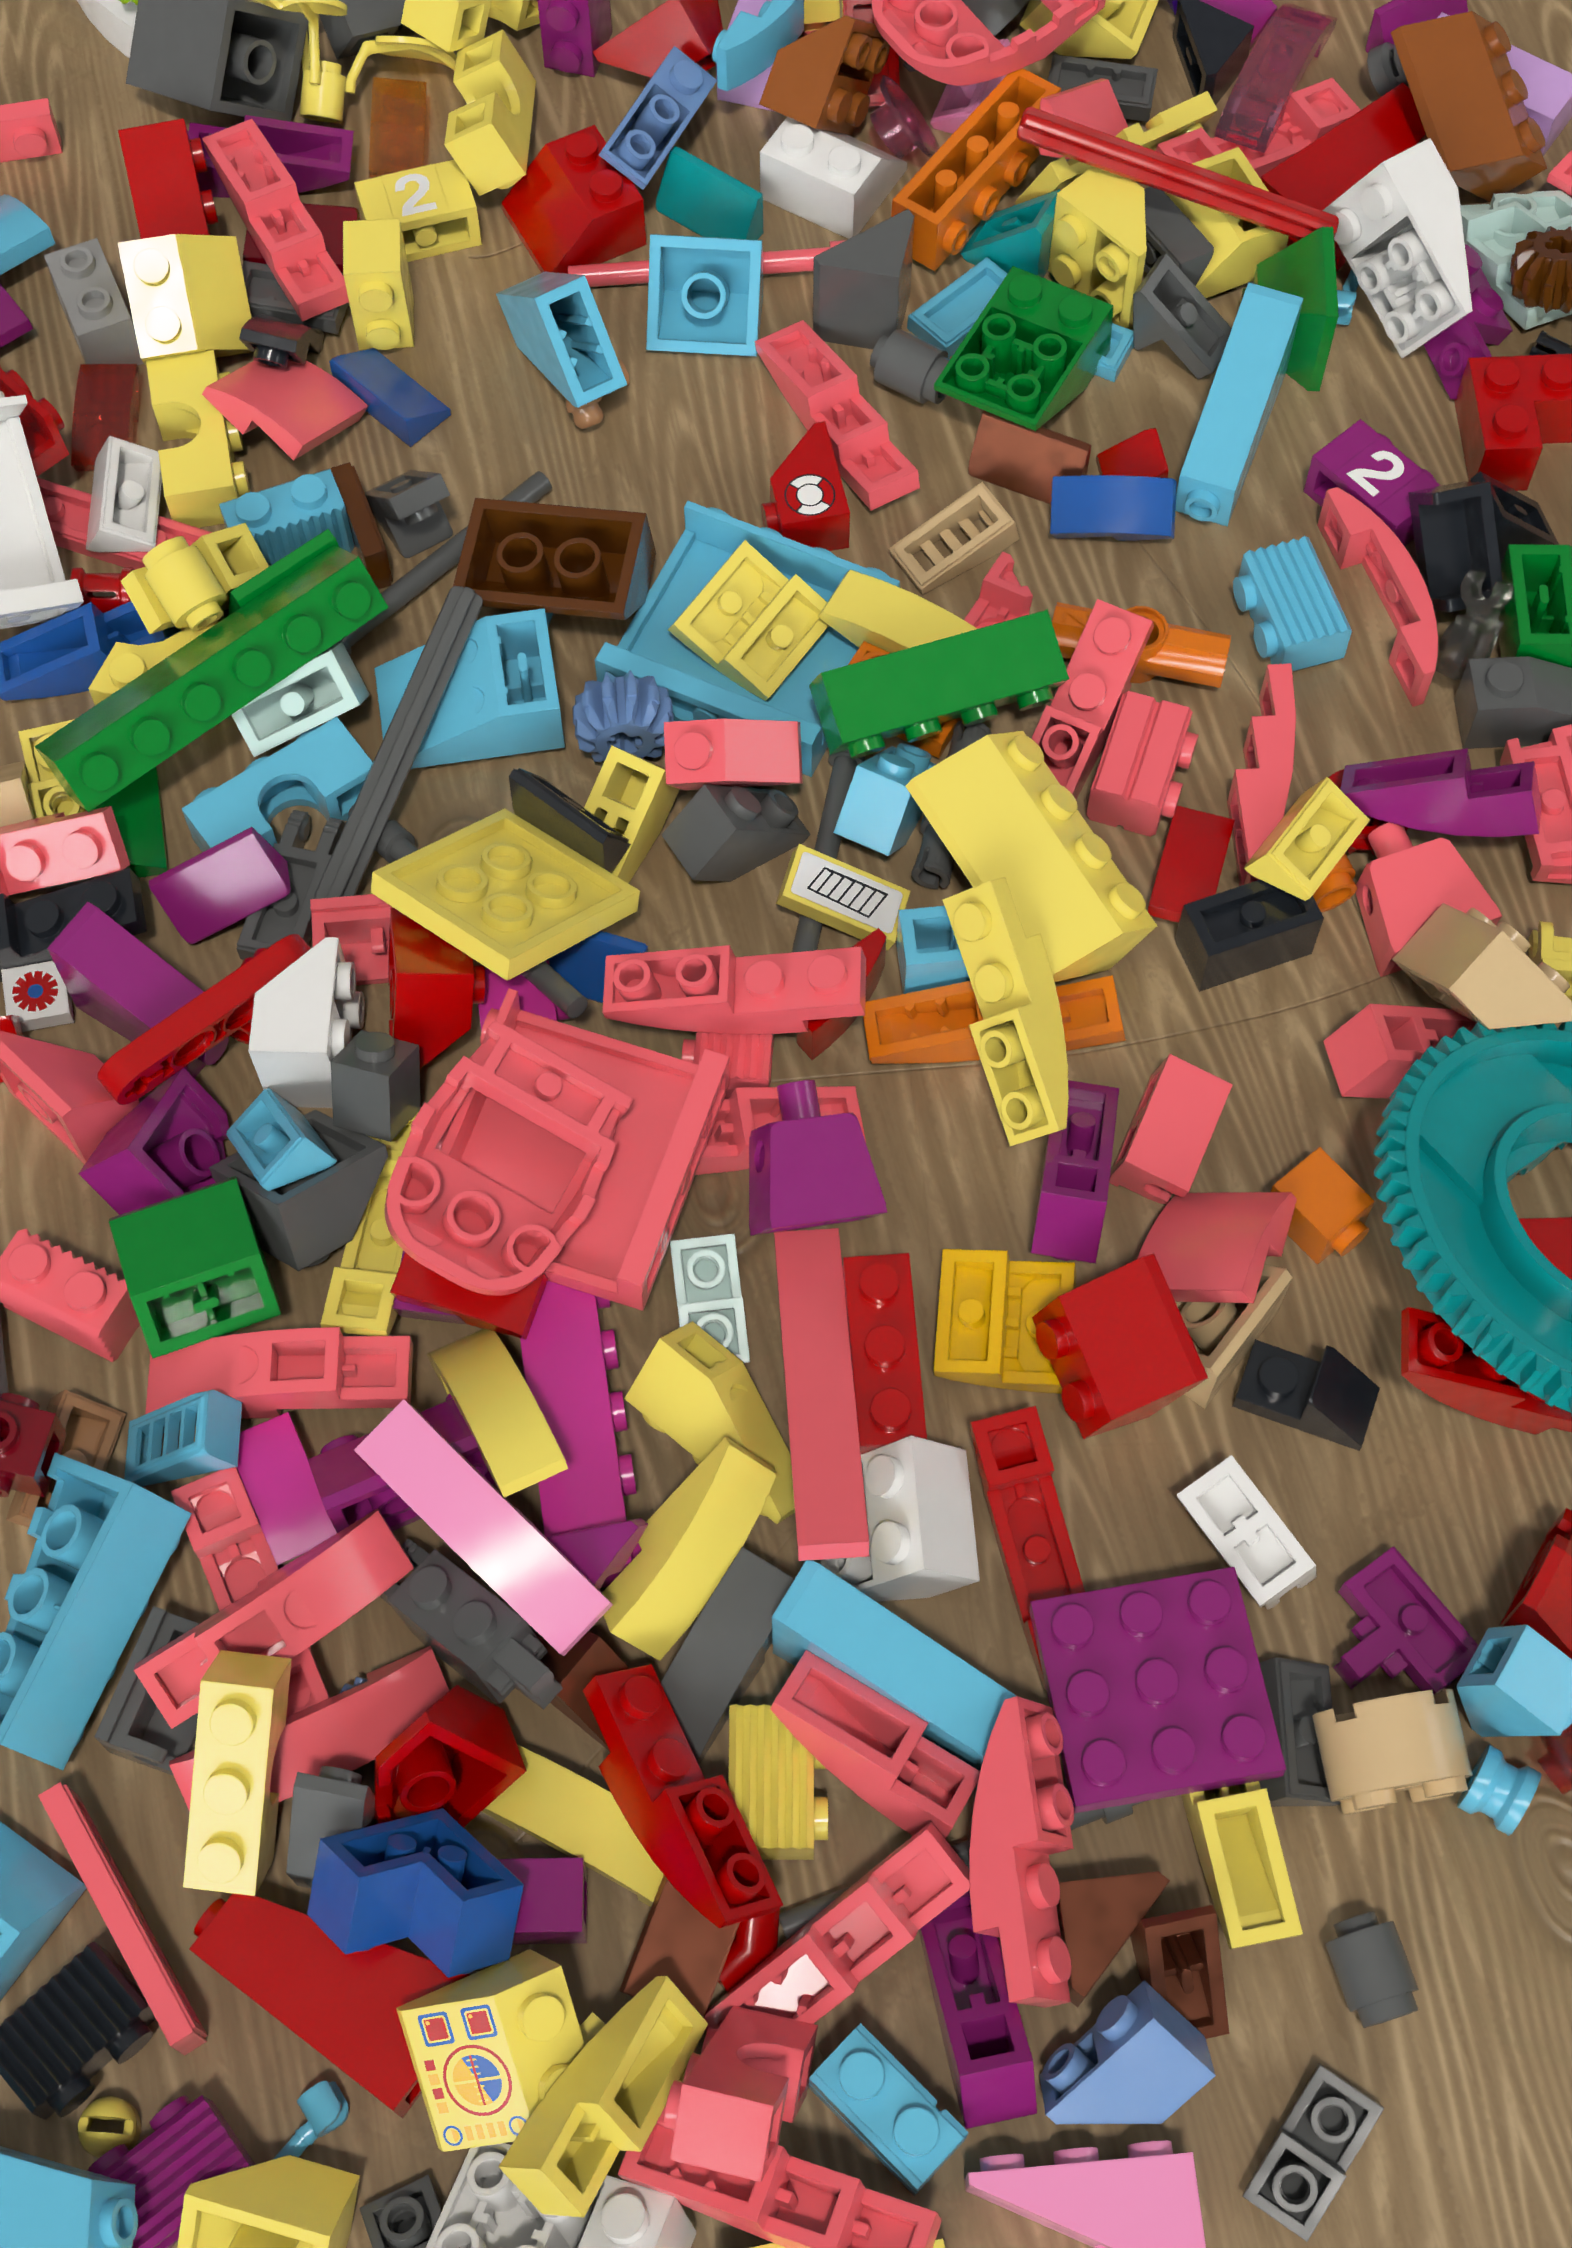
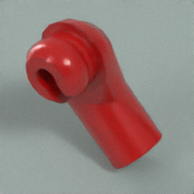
[718,1909,780,1992]

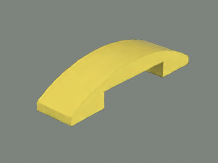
[320,1113,418,1336]
[427,1329,568,1498]
[481,1745,664,1907]

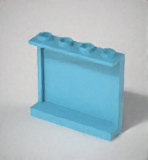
[595,501,900,777]

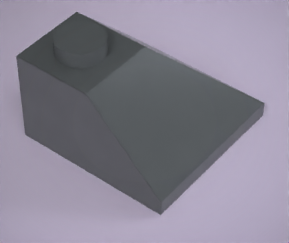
[209,1110,388,1271]

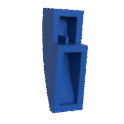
[0,601,182,701]

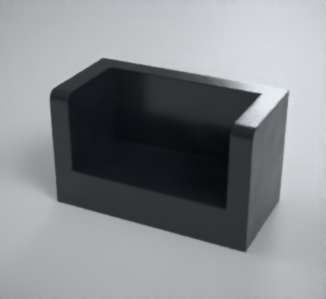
[1408,481,1505,612]
[1175,880,1324,992]

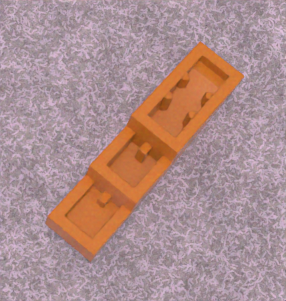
[863,975,1126,1064]

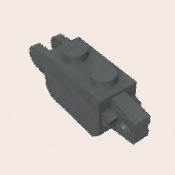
[380,1539,563,1710]

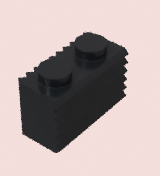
[0,1941,156,2120]

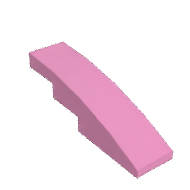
[354,1399,613,1656]

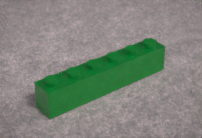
[35,545,389,812]

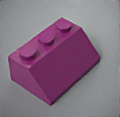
[307,1394,497,1533]

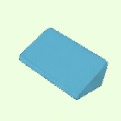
[226,1087,337,1191]

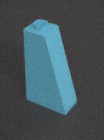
[1175,282,1304,527]
[772,1560,1016,1771]
[0,2146,138,2248]

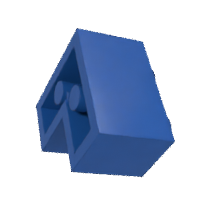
[307,1808,524,1978]

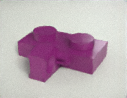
[1333,1546,1479,1695]

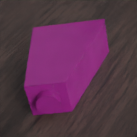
[47,902,229,1079]

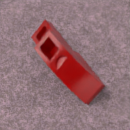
[1401,1307,1572,1435]
[583,1664,783,1928]

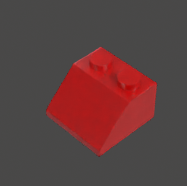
[501,124,646,274]
[1032,1253,1208,1440]

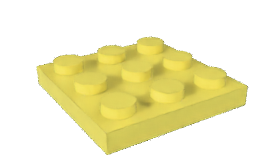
[371,808,640,981]

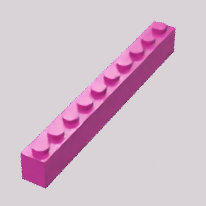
[478,960,642,1588]

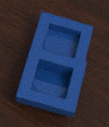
[1050,475,1177,541]

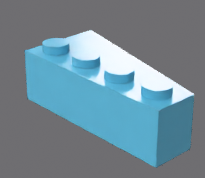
[0,1453,192,1770]

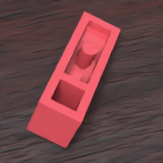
[1323,1004,1476,1099]

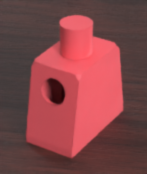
[1356,822,1502,977]

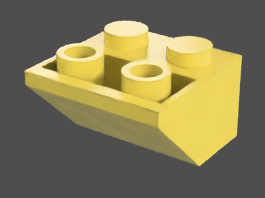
[1164,147,1289,298]
[1048,166,1147,330]

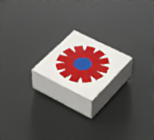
[1,961,74,1032]

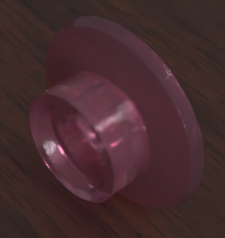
[870,75,940,159]

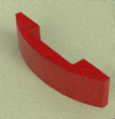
[970,1406,1085,1690]

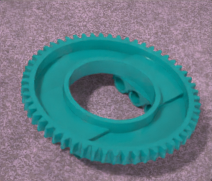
[1373,1021,1572,1416]

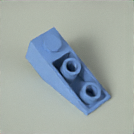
[599,46,717,190]

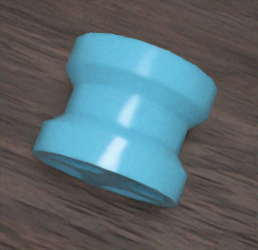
[1457,1745,1542,1836]

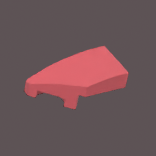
[964,551,1033,629]

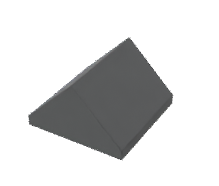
[813,209,914,349]

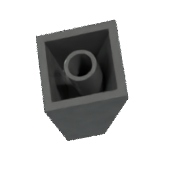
[126,0,308,121]

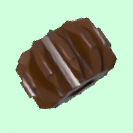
[1510,226,1572,314]

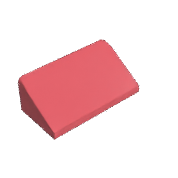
[1039,78,1128,160]

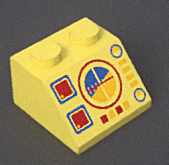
[396,1949,585,2152]

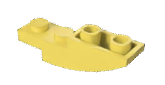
[943,877,1069,1146]

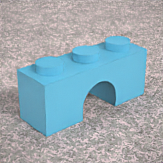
[181,717,373,852]

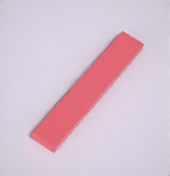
[774,1228,869,1561]

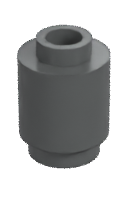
[870,329,950,404]
[1325,1912,1419,2028]

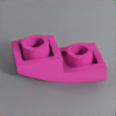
[236,1412,337,1565]

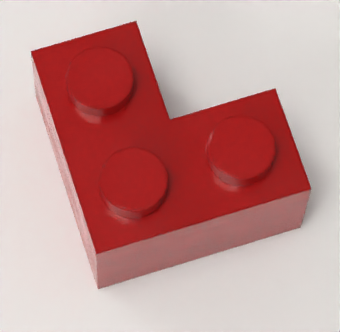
[1454,354,1572,491]

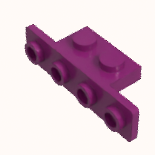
[1424,244,1513,400]

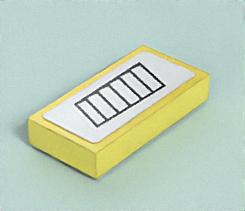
[776,844,910,951]

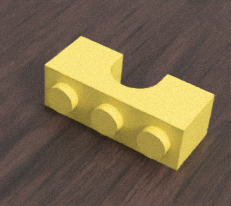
[401,0,540,53]
[444,30,536,196]
[146,350,250,528]
[183,1650,292,1896]

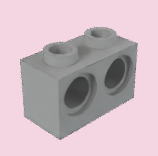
[44,238,144,381]

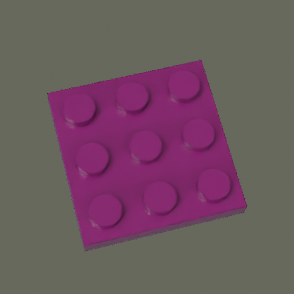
[1029,1567,1286,1814]

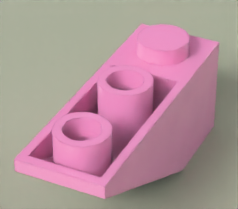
[964,2140,1206,2248]

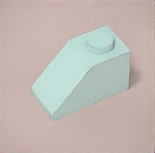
[231,642,370,757]

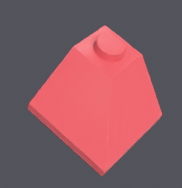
[0,1031,140,1165]

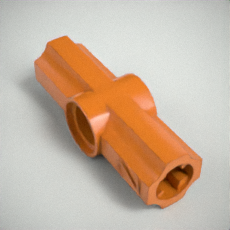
[1052,602,1232,688]

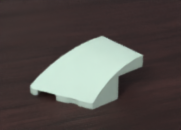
[1460,190,1572,330]

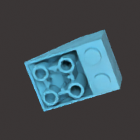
[374,608,565,769]

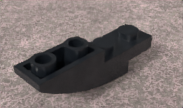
[0,868,147,982]

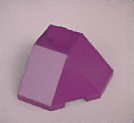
[78,1068,229,1215]

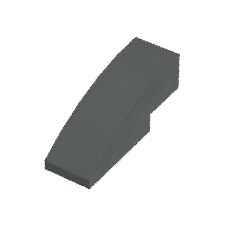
[661,1547,794,1765]

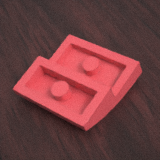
[202,360,368,461]
[1137,1192,1297,1303]

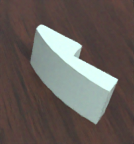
[670,1233,750,1363]

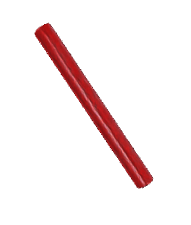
[1017,107,1339,240]

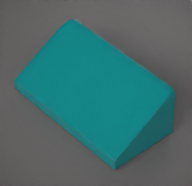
[656,146,764,240]

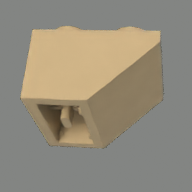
[1392,903,1572,1029]

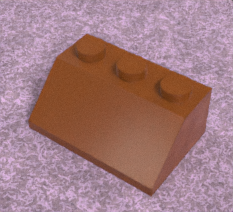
[1390,11,1547,202]

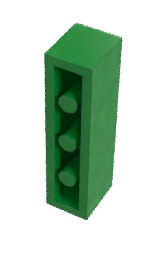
[809,609,1069,759]

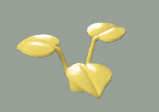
[256,0,457,123]

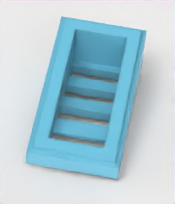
[124,1390,242,1487]

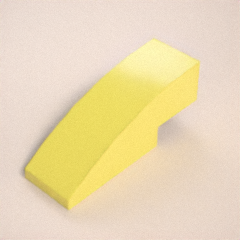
[818,570,978,653]
[602,1436,777,1661]
[1181,1781,1303,1950]
[499,1976,708,2217]

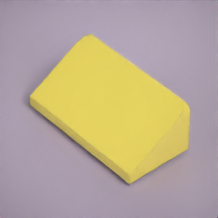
[1244,777,1370,901]

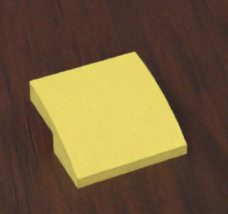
[668,540,829,701]

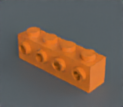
[891,68,1062,271]

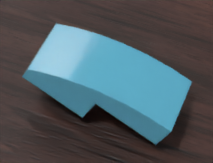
[712,0,804,91]

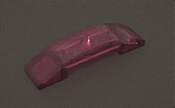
[1215,2,1337,153]

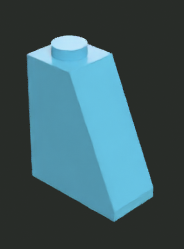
[496,272,627,408]

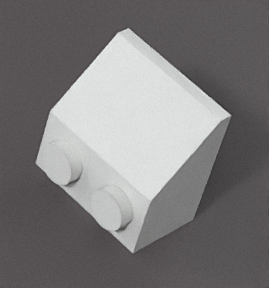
[760,117,907,239]

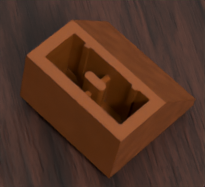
[759,15,890,135]

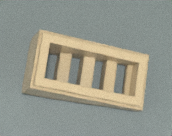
[889,482,1019,595]

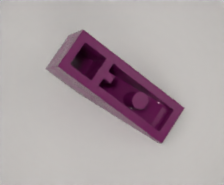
[1031,1080,1119,1264]
[919,1890,1037,2129]

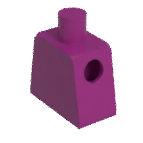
[749,1080,887,1236]

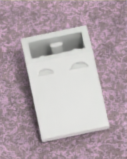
[1322,138,1473,358]
[426,2143,697,2248]

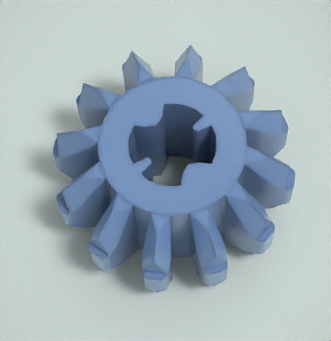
[572,670,674,762]

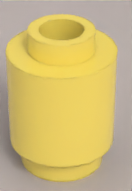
[142,536,228,632]

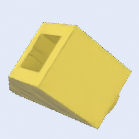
[624,1321,795,1524]

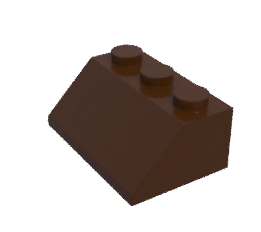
[453,498,656,620]

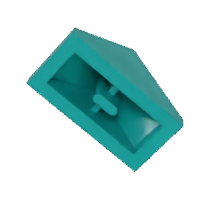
[960,189,1061,278]

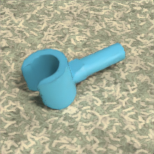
[1337,269,1359,325]
[274,2081,349,2159]

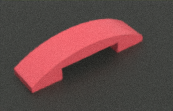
[1156,77,1361,178]
[1317,487,1438,707]
[171,1467,330,1717]
[169,1646,450,1812]

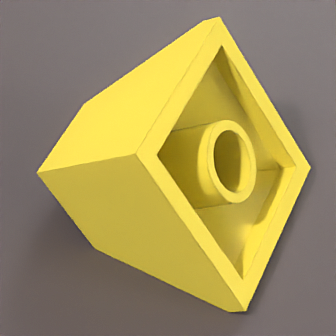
[177,2155,360,2248]

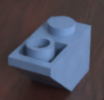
[1039,1980,1216,2124]

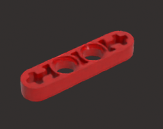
[97,934,311,1105]

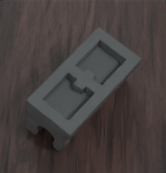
[94,1606,199,1776]

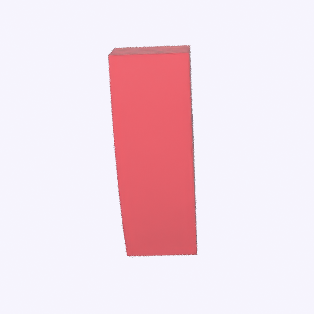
[770,1650,980,1839]

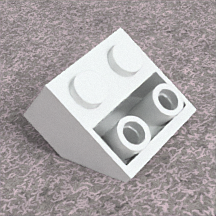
[248,937,365,1108]
[821,1436,980,1602]

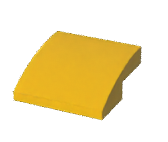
[933,1249,1076,1394]

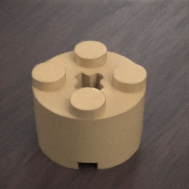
[1312,1689,1473,1815]

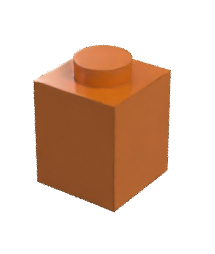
[1271,1147,1375,1265]

